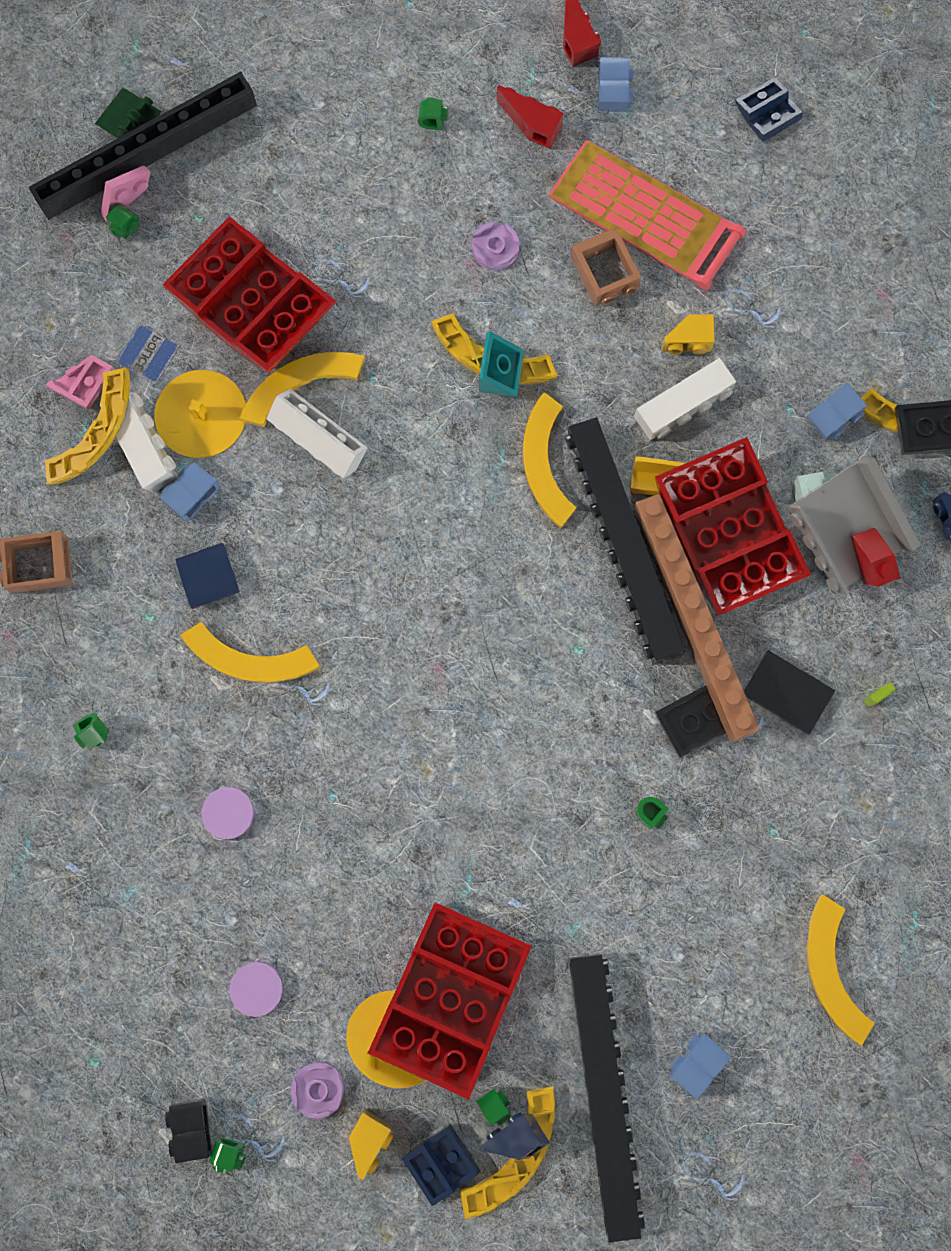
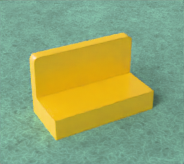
[630,456,685,496]

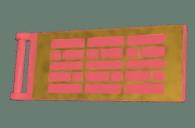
[549,140,746,291]

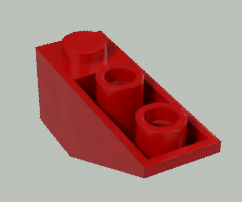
[563,0,601,67]
[497,85,564,149]

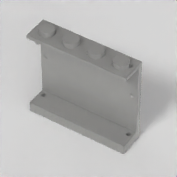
[788,458,921,595]

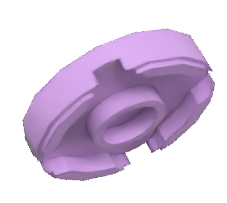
[472,222,519,270]
[201,787,254,840]
[229,961,284,1017]
[290,1062,345,1119]

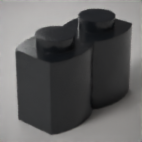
[165,1099,212,1163]

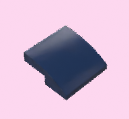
[735,77,803,141]
[175,543,240,609]
[402,1124,481,1206]

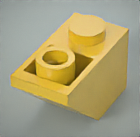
[661,314,714,355]
[349,1109,394,1180]

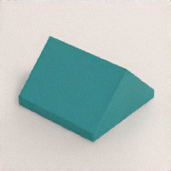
[479,331,524,397]

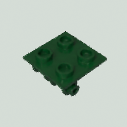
[95,87,161,138]

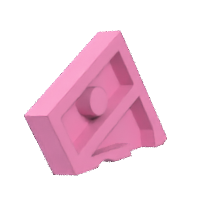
[101,166,150,222]
[46,355,115,411]

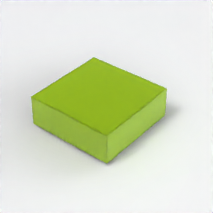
[863,682,895,707]

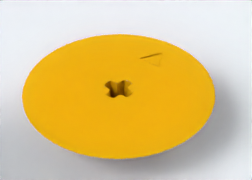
[154,370,246,458]
[346,990,426,1088]

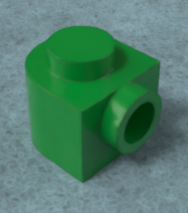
[418,97,448,130]
[106,204,140,240]
[73,713,109,750]
[635,797,669,830]
[476,1088,512,1126]
[209,1138,246,1173]

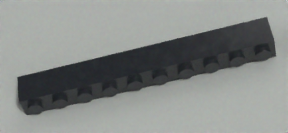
[28,71,257,220]
[565,417,685,665]
[568,953,645,1243]

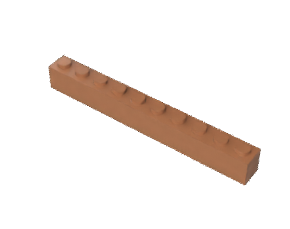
[633,494,760,743]

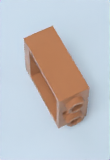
[570,227,641,306]
[0,531,73,594]

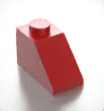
[851,528,901,587]

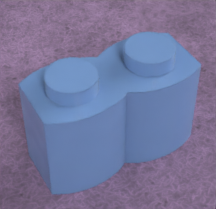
[598,57,633,111]
[807,383,867,441]
[160,462,220,522]
[669,1033,731,1100]

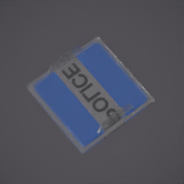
[114,322,181,385]

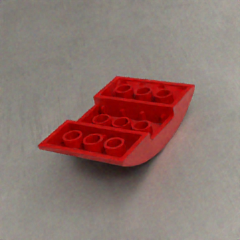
[162,216,336,373]
[654,437,811,616]
[367,902,532,1100]

